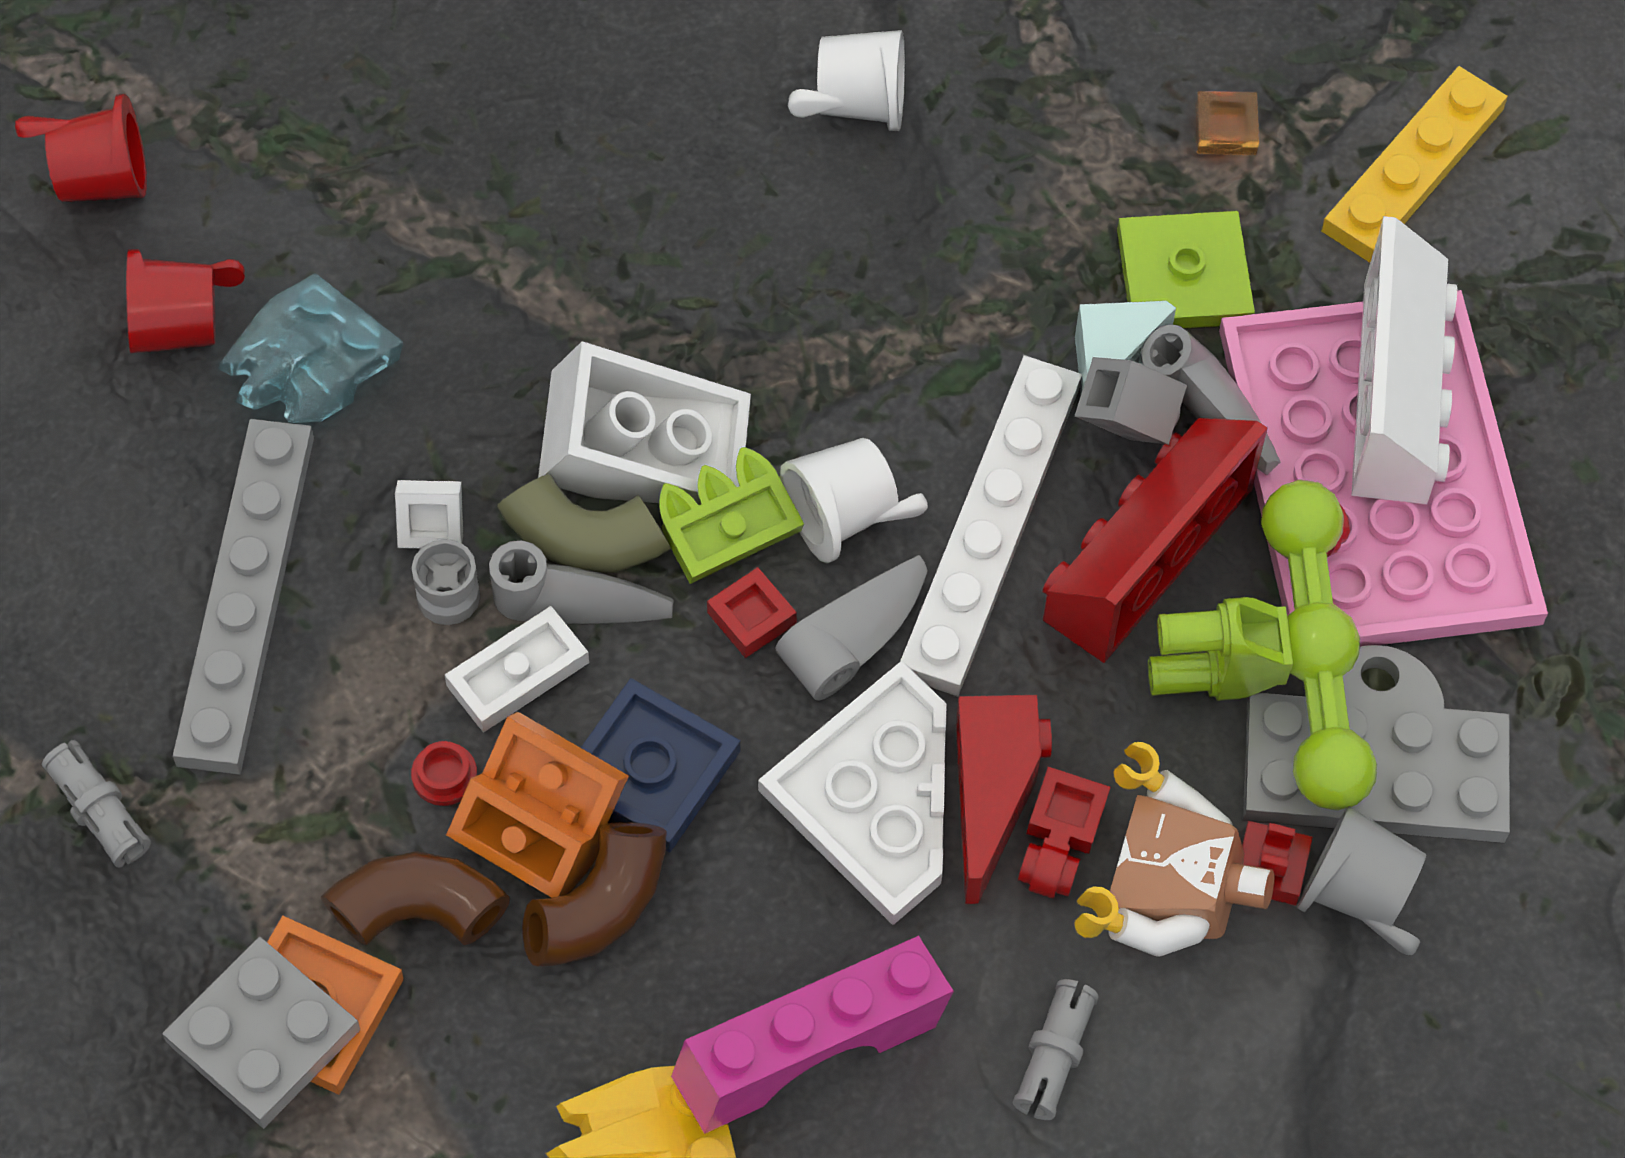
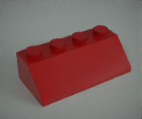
[1043,418,1268,663]

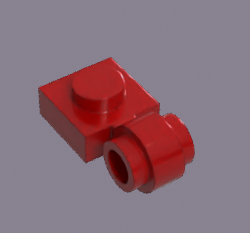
[1018,767,1111,899]

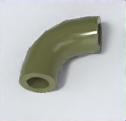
[497,474,671,573]

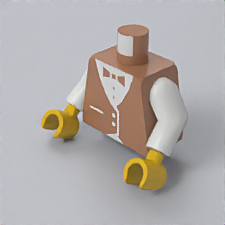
[1074,742,1274,956]

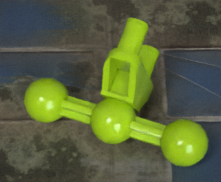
[1148,479,1377,811]

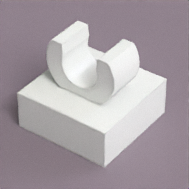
[395,480,463,548]

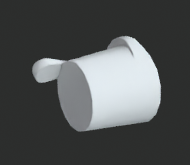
[788,30,905,131]
[780,438,928,564]

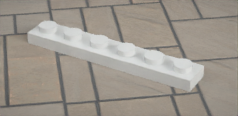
[901,355,1082,697]

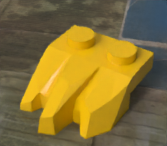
[546,1066,736,1158]

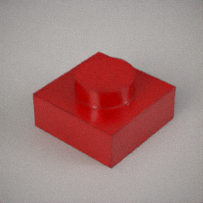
[707,567,797,658]

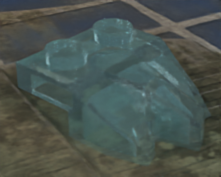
[218,273,403,423]

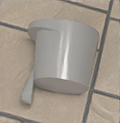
[1297,806,1426,955]

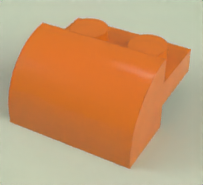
[446,712,629,898]

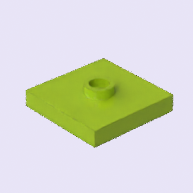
[1117,211,1255,328]

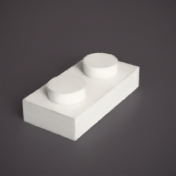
[445,606,589,733]

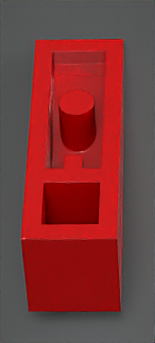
[955,695,1052,904]

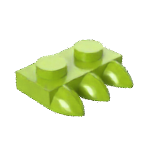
[659,447,804,584]

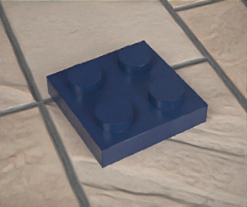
[580,678,741,853]

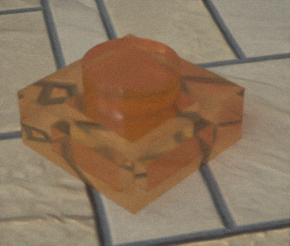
[1195,91,1259,155]

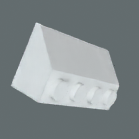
[1351,216,1457,504]

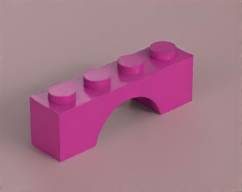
[671,936,954,1134]

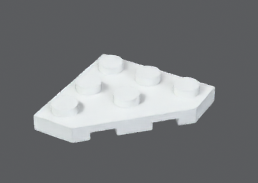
[758,661,946,925]

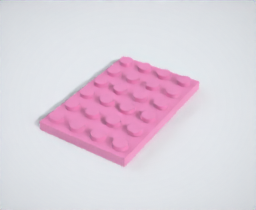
[1219,290,1548,647]

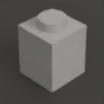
[1075,357,1187,445]

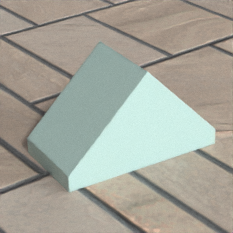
[1075,301,1176,394]

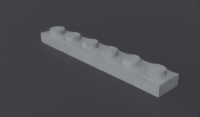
[173,419,314,775]

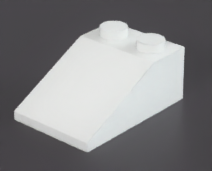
[538,341,751,505]

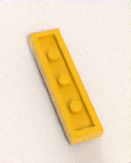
[1321,66,1508,263]

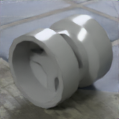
[411,539,480,625]

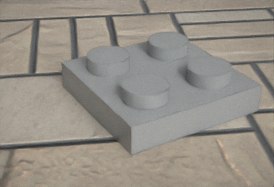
[162,936,360,1129]

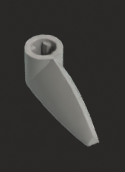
[1141,324,1281,475]
[489,540,674,624]
[775,555,928,701]

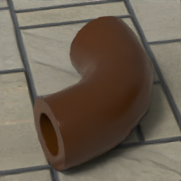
[522,822,667,967]
[321,851,510,946]

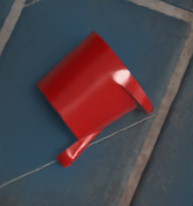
[15,93,147,202]
[126,249,245,354]

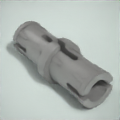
[42,740,151,868]
[1013,979,1099,1120]

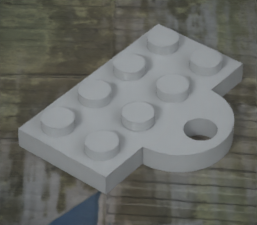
[1243,645,1510,843]

